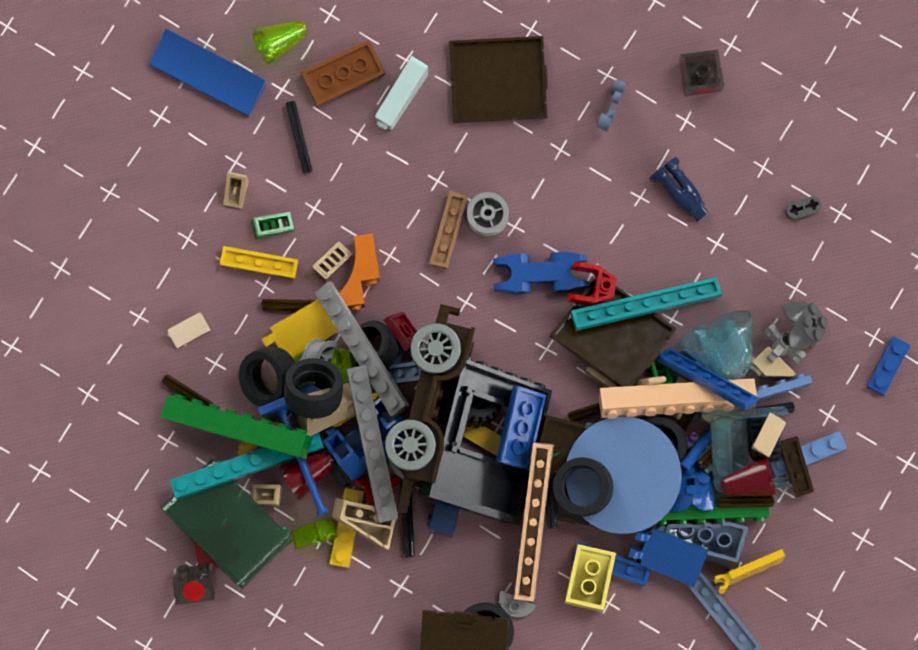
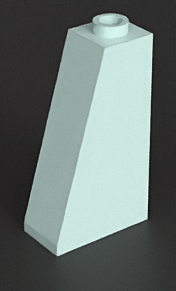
[375,56,428,131]

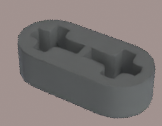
[785,196,822,220]

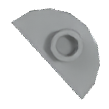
[499,590,537,618]

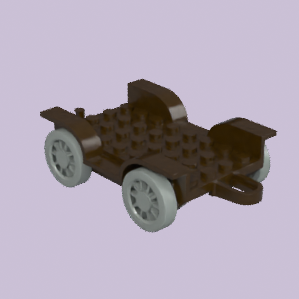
[385,304,475,514]

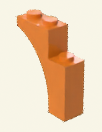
[339,233,380,312]

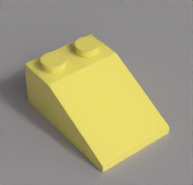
[564,544,616,612]

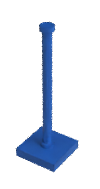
[258,397,329,517]

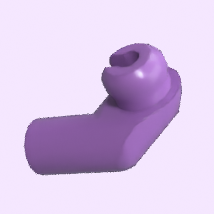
[671,432,699,450]

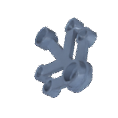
[597,80,626,132]

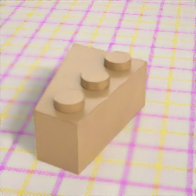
[298,383,355,436]
[332,498,396,550]

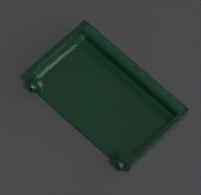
[161,459,293,590]

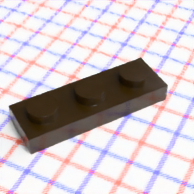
[781,436,814,497]

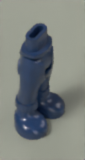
[649,157,709,222]

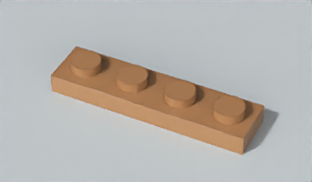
[429,191,468,270]

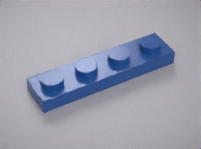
[571,542,651,586]

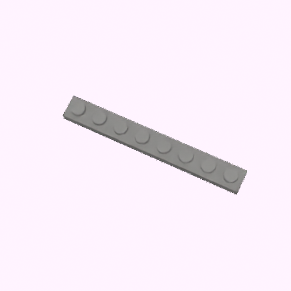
[315,281,409,417]
[346,365,398,523]

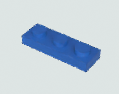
[866,336,911,396]

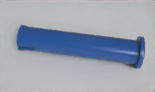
[680,429,715,476]

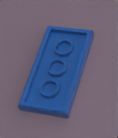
[496,385,546,470]

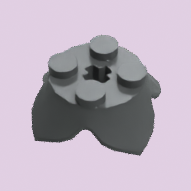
[782,301,828,350]

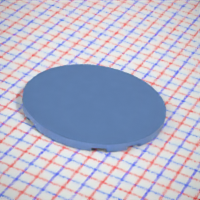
[566,416,682,534]

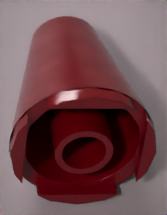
[278,451,334,500]
[720,457,776,496]

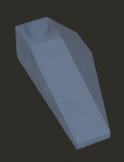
[665,522,748,569]

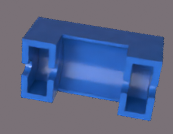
[323,398,404,482]

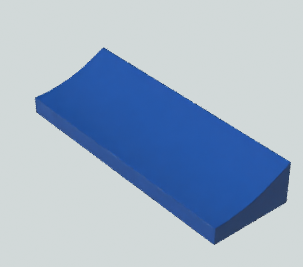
[149,29,267,117]

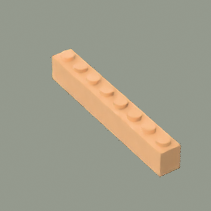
[599,378,757,419]
[514,442,554,602]

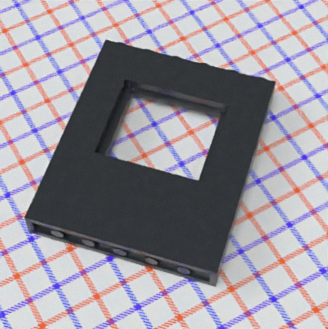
[418,357,552,525]

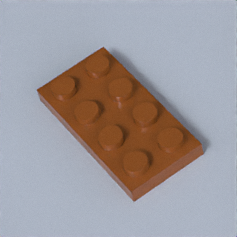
[301,40,386,107]

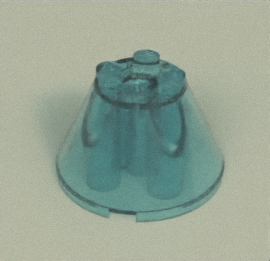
[680,310,754,380]

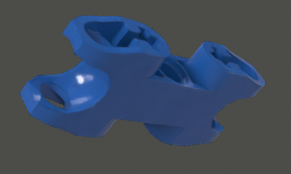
[493,252,588,294]

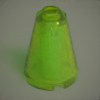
[253,20,307,64]

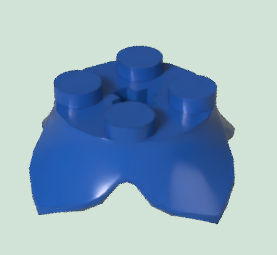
[670,466,715,512]

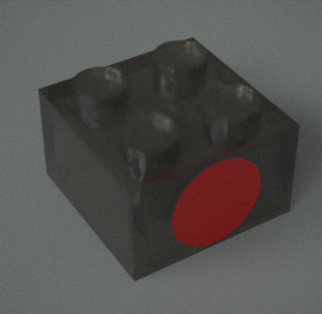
[679,49,724,97]
[173,562,217,605]

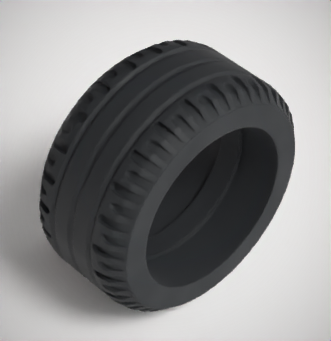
[348,320,400,369]

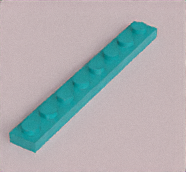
[570,277,722,331]
[170,432,324,500]

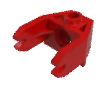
[567,262,617,306]

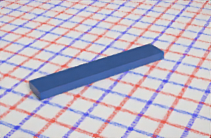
[657,348,758,411]

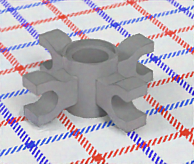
[762,323,806,365]

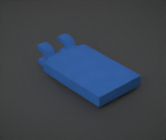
[628,528,709,587]

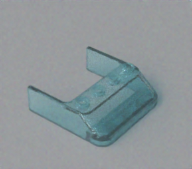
[710,406,792,492]

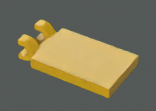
[261,299,339,359]
[713,549,785,595]

